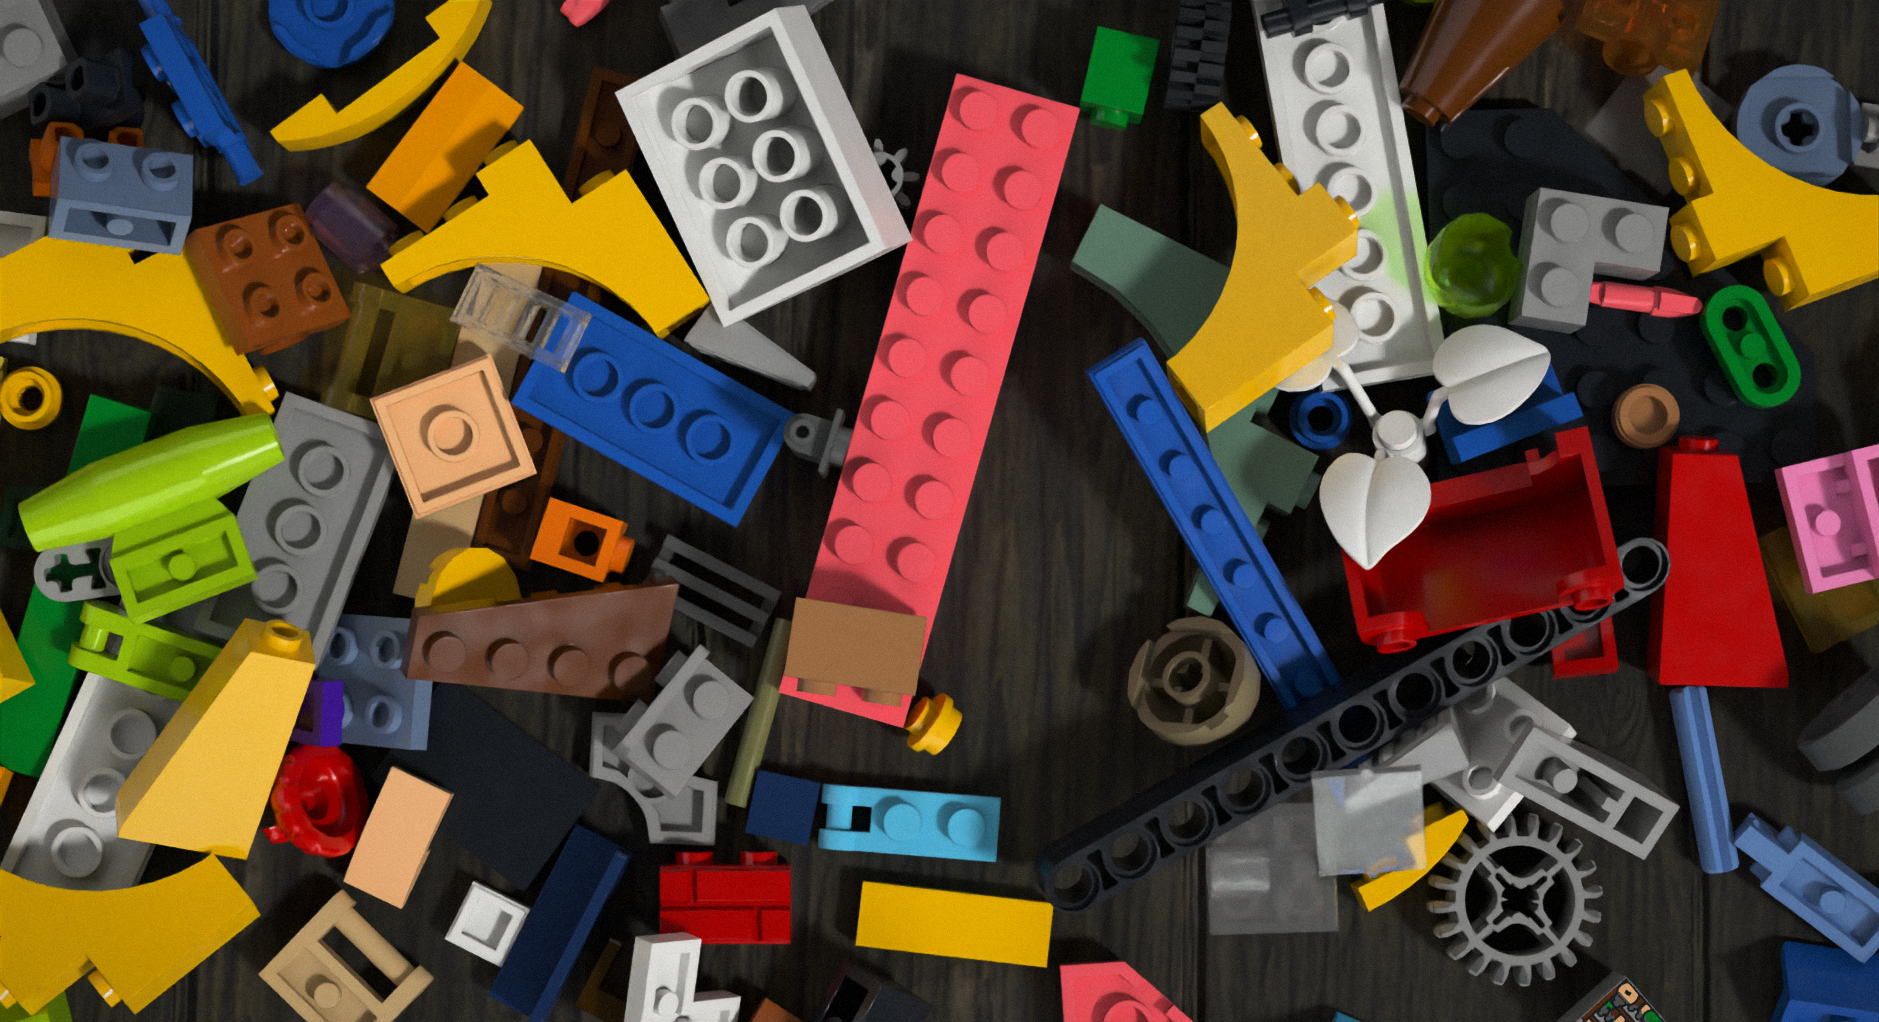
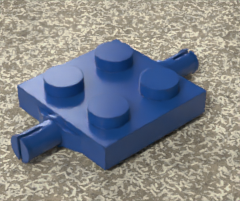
[138,0,264,186]

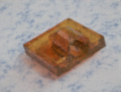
[1573,0,1721,78]

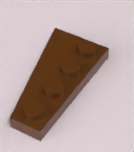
[400,575,680,704]

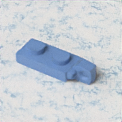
[1733,812,1879,964]

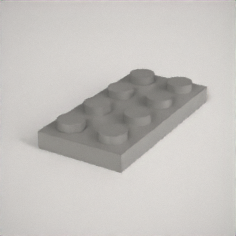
[192,391,397,675]

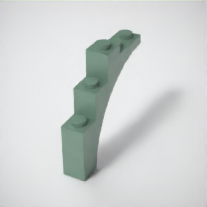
[1069,204,1322,618]

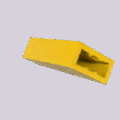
[115,618,316,860]

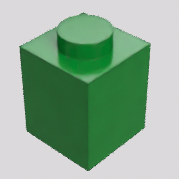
[1079,26,1160,130]

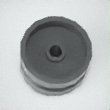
[1796,664,1879,815]

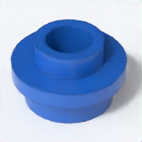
[1288,387,1353,451]

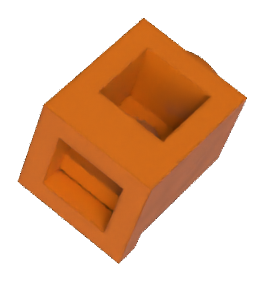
[530,497,635,584]

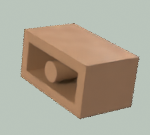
[784,597,928,707]

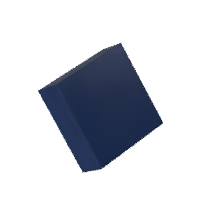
[745,769,822,846]

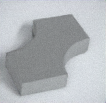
[589,712,719,846]

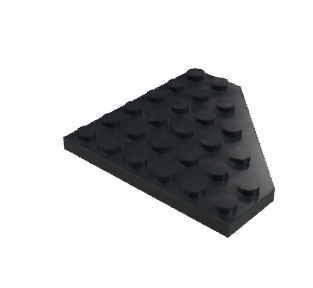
[1422,108,1819,487]

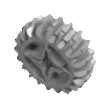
[1427,813,1603,986]

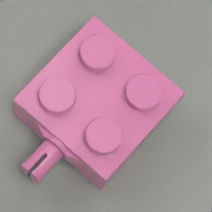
[1774,444,1879,595]

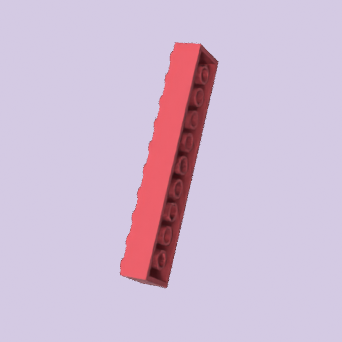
[778,73,1080,728]

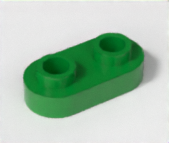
[1700,285,1801,409]

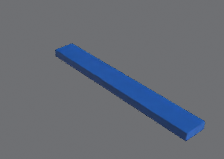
[1085,337,1381,806]

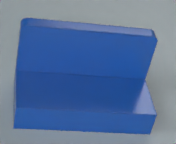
[1426,362,1583,466]
[1770,941,1879,1022]

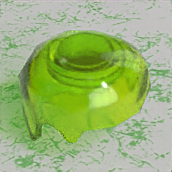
[1423,212,1522,319]

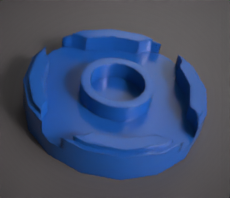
[268,0,396,70]

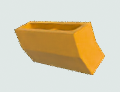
[366,61,524,234]

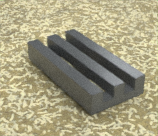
[643,534,782,649]

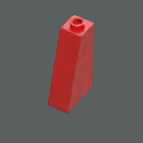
[1646,435,1789,688]

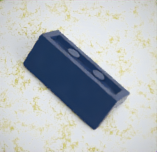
[487,823,635,1022]

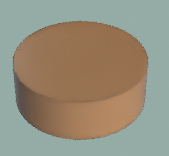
[1611,384,1680,449]

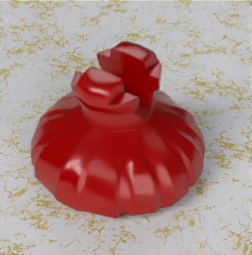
[262,743,370,858]

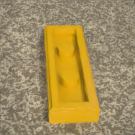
[855,880,1053,968]

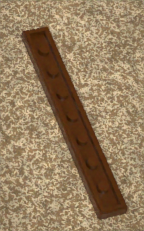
[471,66,641,572]

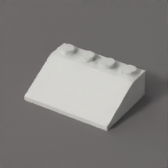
[615,5,913,328]

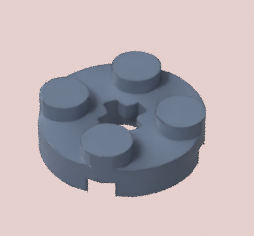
[1731,64,1864,187]

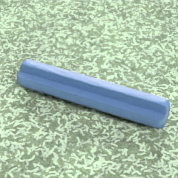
[1669,685,1739,874]

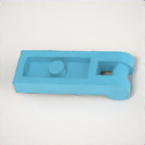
[817,783,1001,862]

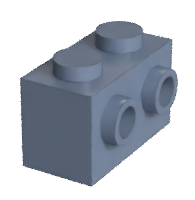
[48,136,193,255]

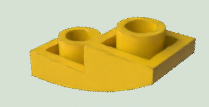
[1350,801,1469,911]

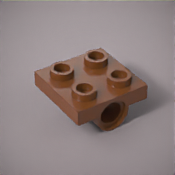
[184,202,351,356]

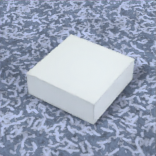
[445,880,532,968]

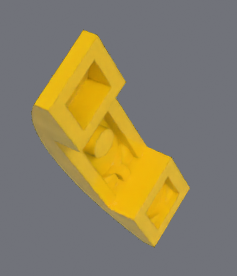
[270,0,493,152]

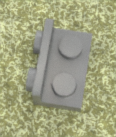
[612,644,754,800]

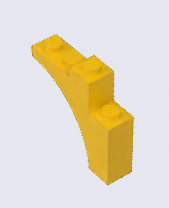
[1642,68,1879,312]
[1166,101,1360,433]
[380,139,711,339]
[0,235,280,420]
[0,853,260,1016]

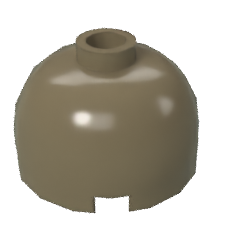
[1127,616,1261,750]

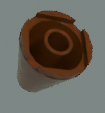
[1399,0,1567,127]

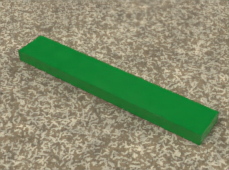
[0,394,158,779]

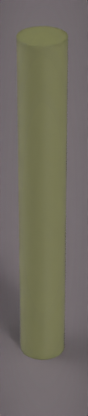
[724,617,792,808]

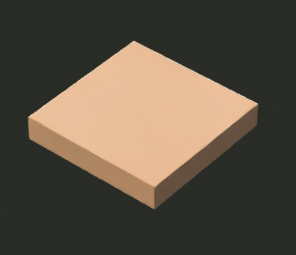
[369,353,537,520]

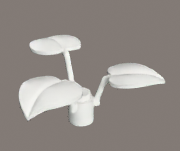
[1275,297,1551,570]

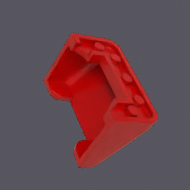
[1340,426,1625,654]

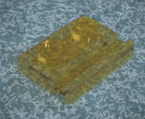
[1757,523,1879,654]

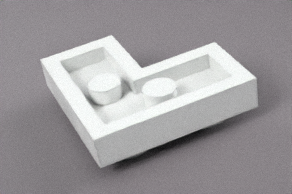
[624,932,741,1022]

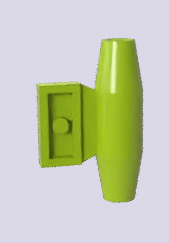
[18,411,286,626]

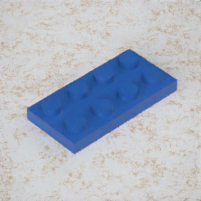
[511,291,796,528]

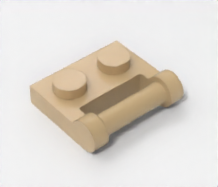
[258,889,434,1022]

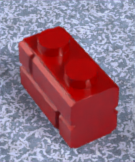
[660,851,792,944]

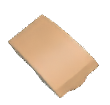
[343,766,454,909]

